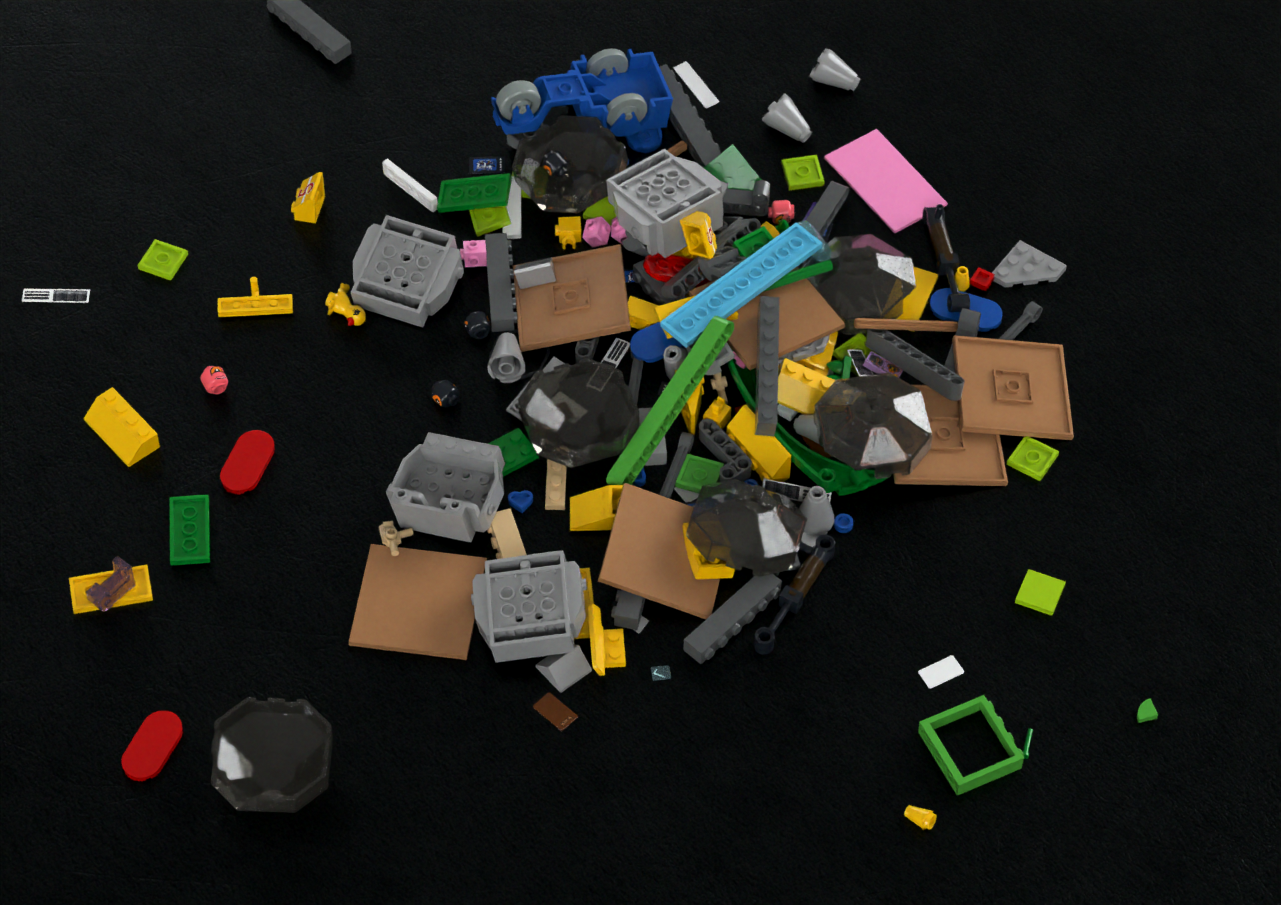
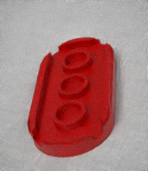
[643,253,711,288]
[220,430,275,494]
[121,711,183,781]

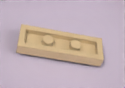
[545,458,567,510]

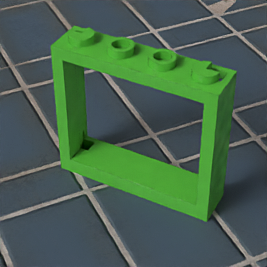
[918,695,1024,796]

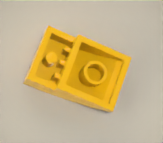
[683,522,736,579]

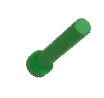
[1022,728,1033,759]

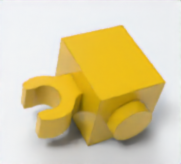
[555,216,581,249]
[703,396,731,430]

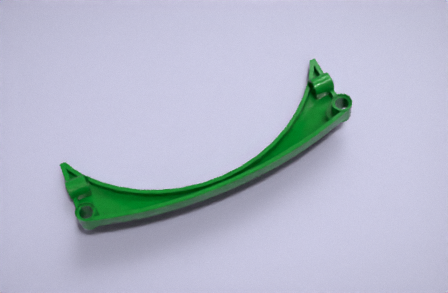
[727,343,889,496]

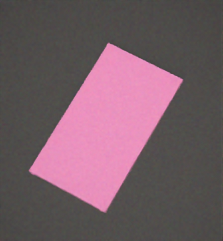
[824,129,947,234]

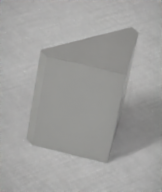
[514,257,556,289]
[535,645,592,693]

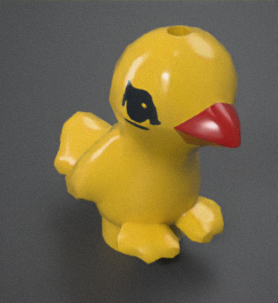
[325,283,366,326]

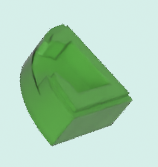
[1137,698,1158,723]

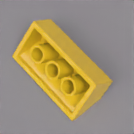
[778,358,853,415]
[84,387,160,467]
[726,405,792,482]

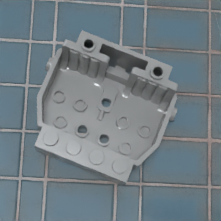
[607,149,723,258]
[351,215,464,327]
[386,432,505,542]
[471,550,587,663]

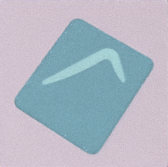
[651,665,671,681]

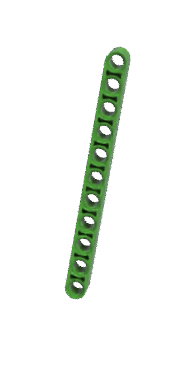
[606,316,734,485]

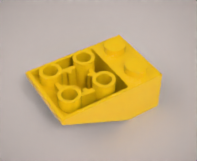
[570,485,623,531]

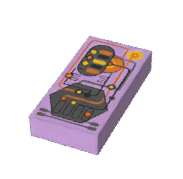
[863,351,903,384]

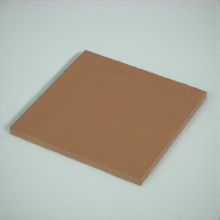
[513,244,631,352]
[689,267,845,370]
[952,335,1074,440]
[880,384,1008,486]
[598,483,720,619]
[349,544,487,660]

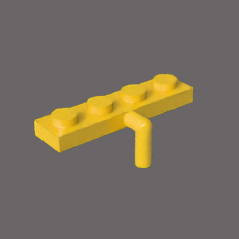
[218,277,293,317]

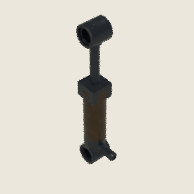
[922,204,970,312]
[754,534,835,655]

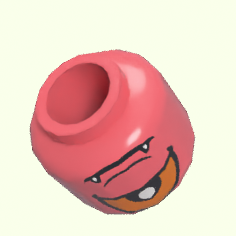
[768,200,794,224]
[200,366,228,394]

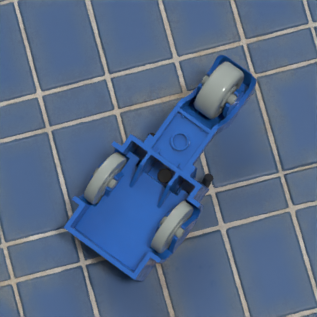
[491,49,673,146]

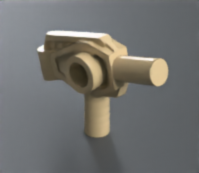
[710,372,728,404]
[379,521,413,556]

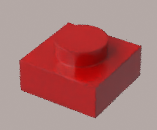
[970,267,995,291]

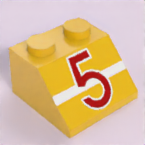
[291,172,325,223]
[680,211,717,259]

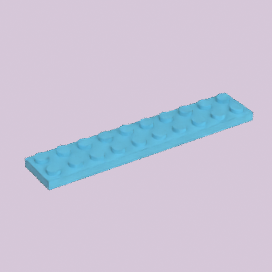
[660,222,822,348]

